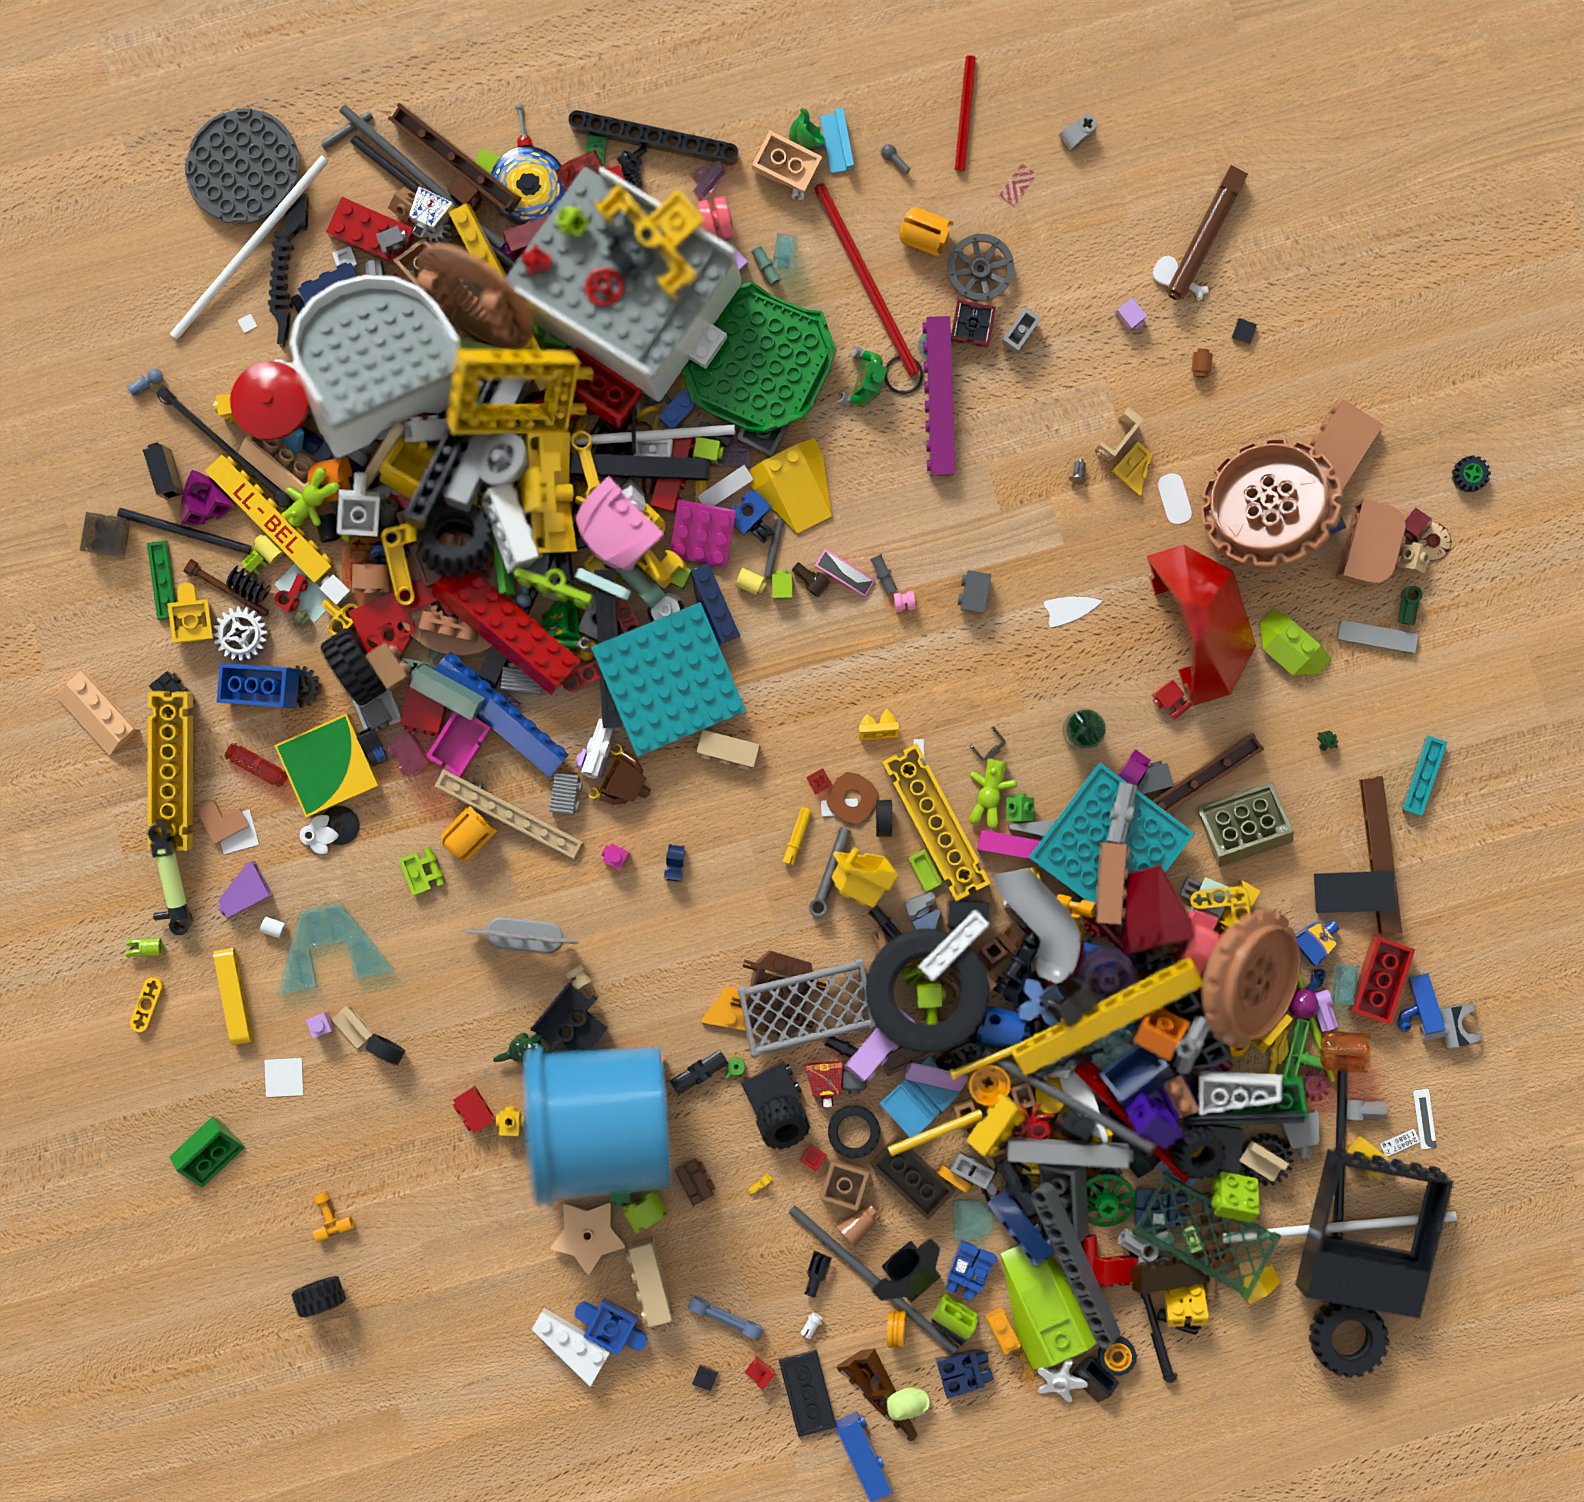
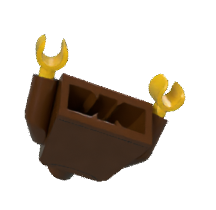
[588,744,651,805]

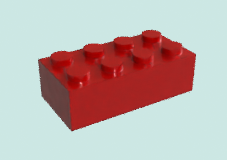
[326,197,415,265]
[573,347,643,429]
[1348,936,1415,1024]

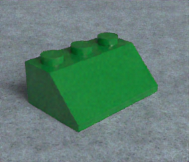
[169,1116,245,1187]

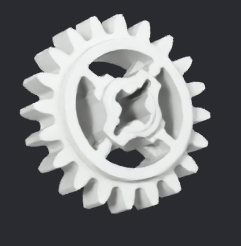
[213,606,269,661]

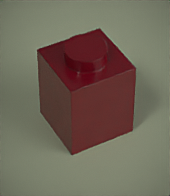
[1403,507,1432,542]

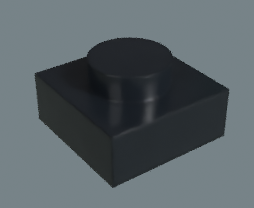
[692,1364,718,1391]

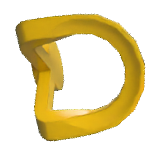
[636,406,661,430]

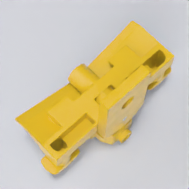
[513,432,577,559]
[575,496,686,589]

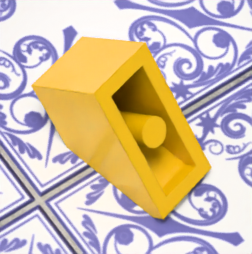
[1237,1264,1281,1304]

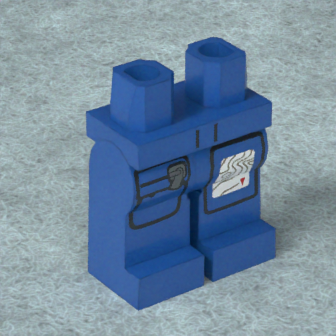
[946,1239,997,1301]

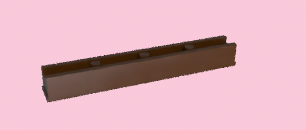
[388,103,522,214]
[1151,733,1264,813]
[1359,776,1402,934]

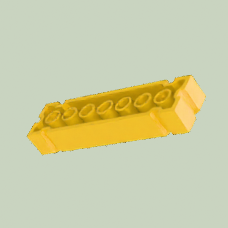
[148,691,193,851]
[881,744,991,901]

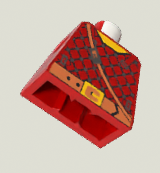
[805,1060,843,1107]

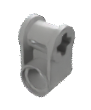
[1059,115,1096,151]

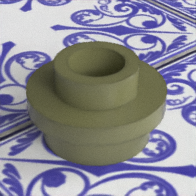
[292,609,310,628]

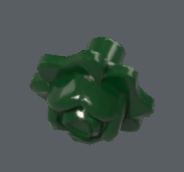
[1317,731,1338,751]

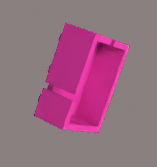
[426,711,493,778]

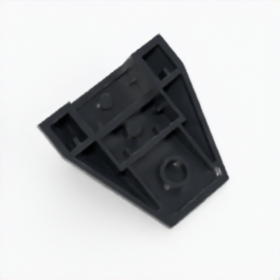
[1135,991,1232,1071]

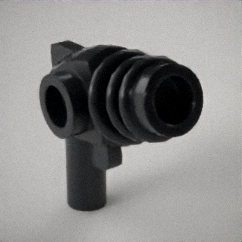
[617,146,647,189]

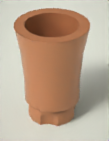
[837,1203,881,1247]

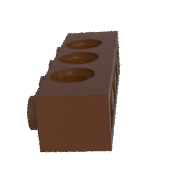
[1185,1192,1240,1277]

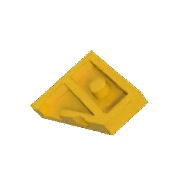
[1111,441,1152,496]

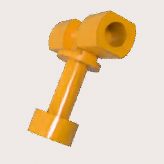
[1057,894,1096,939]
[312,1191,355,1243]

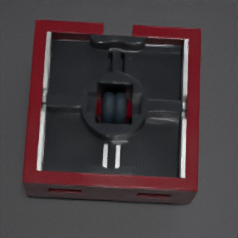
[951,300,996,348]

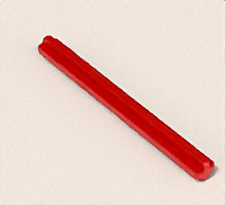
[955,55,976,171]

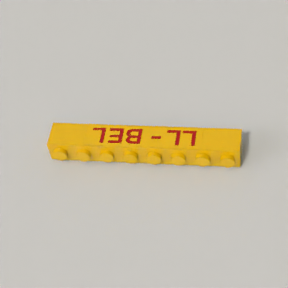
[205,455,334,584]

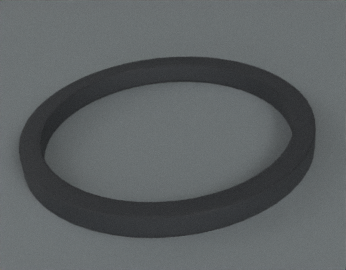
[884,356,923,394]

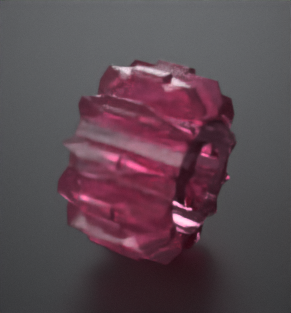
[1299,1068,1331,1102]

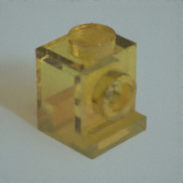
[569,476,589,504]

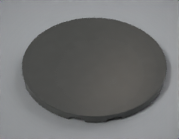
[185,108,300,224]

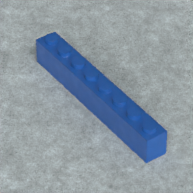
[434,652,569,777]

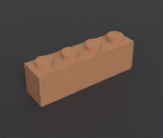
[1095,842,1129,924]

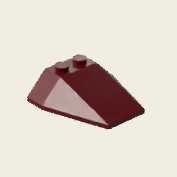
[1122,865,1195,956]

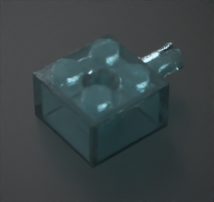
[1081,1020,1136,1070]

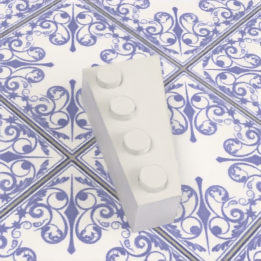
[1199,1070,1283,1115]
[532,1308,610,1386]

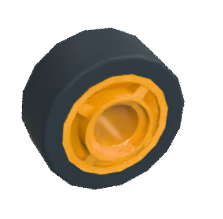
[1098,1336,1137,1376]

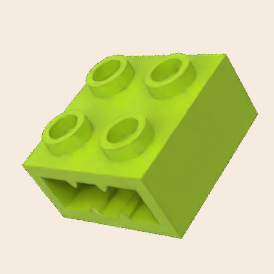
[1211,1171,1259,1223]

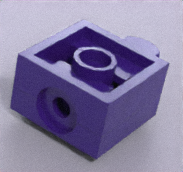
[1125,1092,1183,1149]

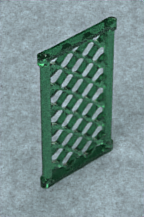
[1132,1170,1281,1300]

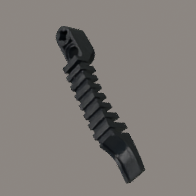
[268,193,309,347]

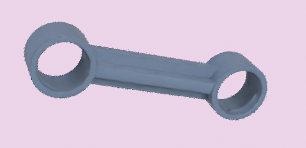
[688,1296,764,1340]

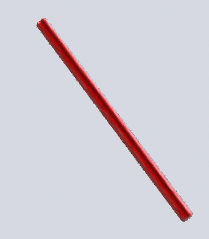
[814,183,919,376]

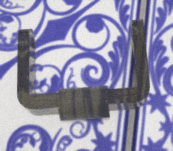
[969,726,1006,761]

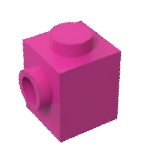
[601,843,630,870]

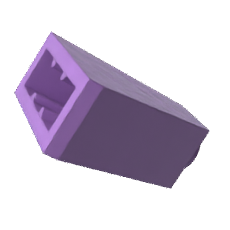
[218,861,273,918]

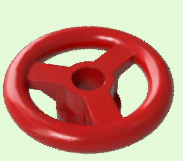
[584,267,624,306]

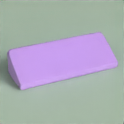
[905,1063,968,1091]

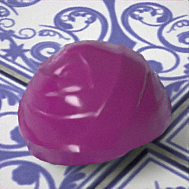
[1288,988,1319,1019]

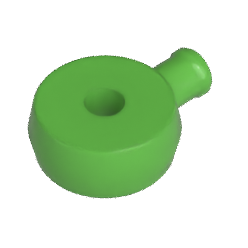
[724,1057,746,1080]

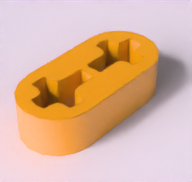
[937,1164,973,1194]

